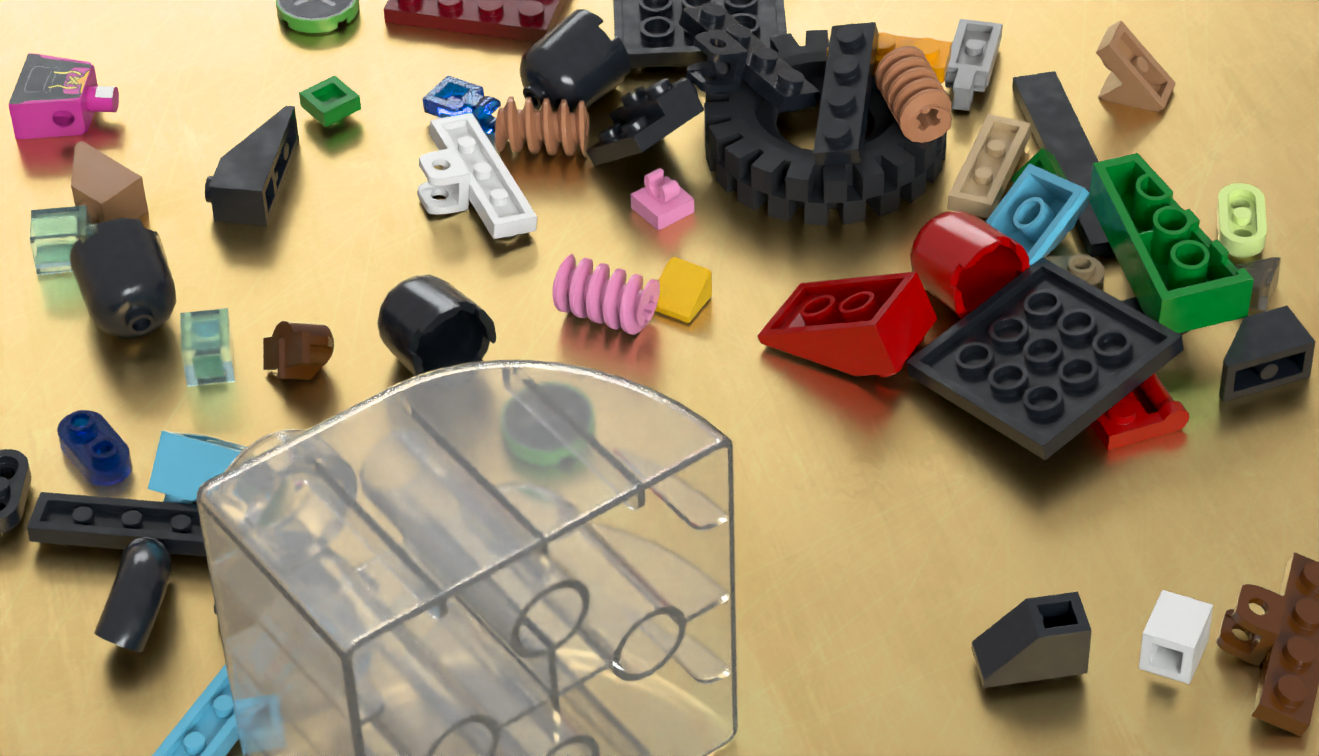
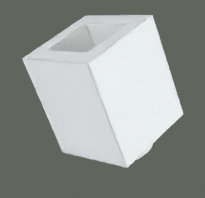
[1139,590,1213,684]

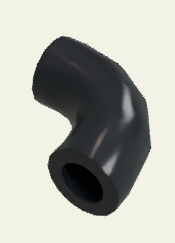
[94,537,172,652]

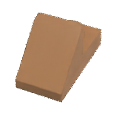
[1095,20,1176,112]

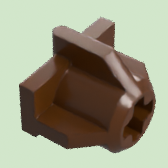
[263,321,334,381]

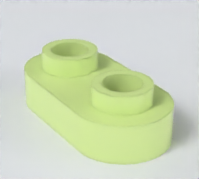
[1217,183,1267,258]

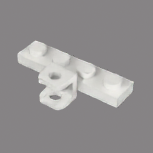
[417,113,537,239]

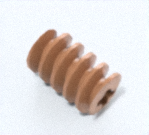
[875,46,952,143]
[495,96,590,157]

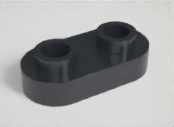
[0,449,32,533]

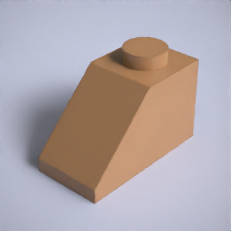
[71,141,148,232]

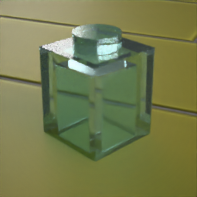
[30,205,98,275]
[180,308,235,386]

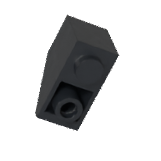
[971,591,1092,688]

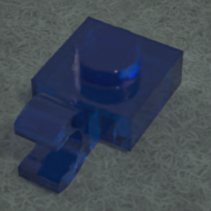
[422,75,501,134]

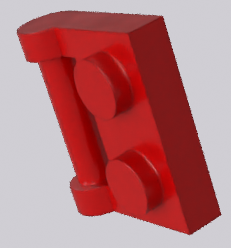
[1091,373,1190,451]

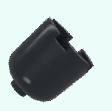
[519,9,631,112]
[69,218,177,338]
[377,274,497,391]

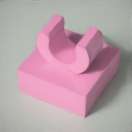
[630,168,695,231]

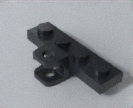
[679,3,820,113]

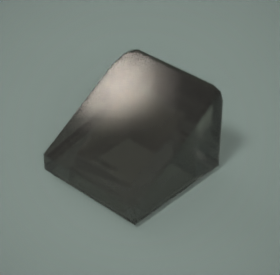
[1235,257,1281,311]

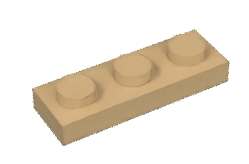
[947,114,1031,218]

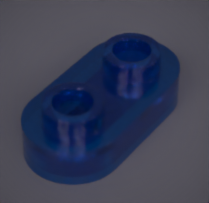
[57,410,132,486]

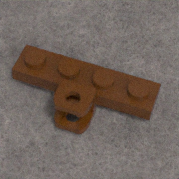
[1216,552,1319,737]

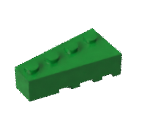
[1089,153,1254,333]

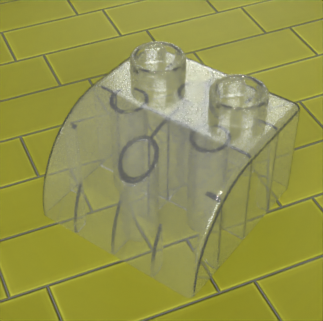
[196,360,738,756]

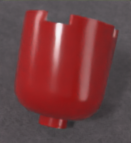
[910,210,1030,319]

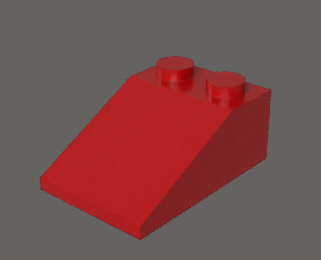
[757,271,937,377]

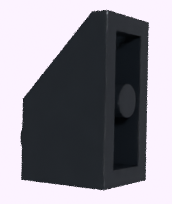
[1219,305,1316,402]

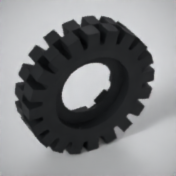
[704,30,947,225]

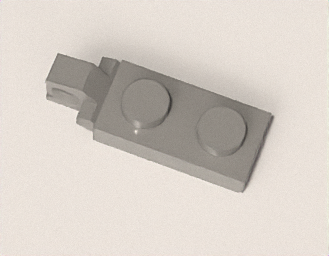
[945,19,1003,111]

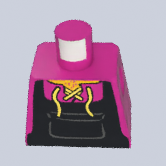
[8,53,119,139]

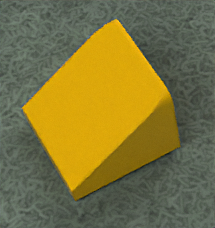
[655,257,712,323]

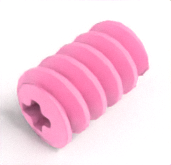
[552,254,660,335]

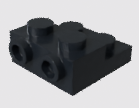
[586,78,705,166]

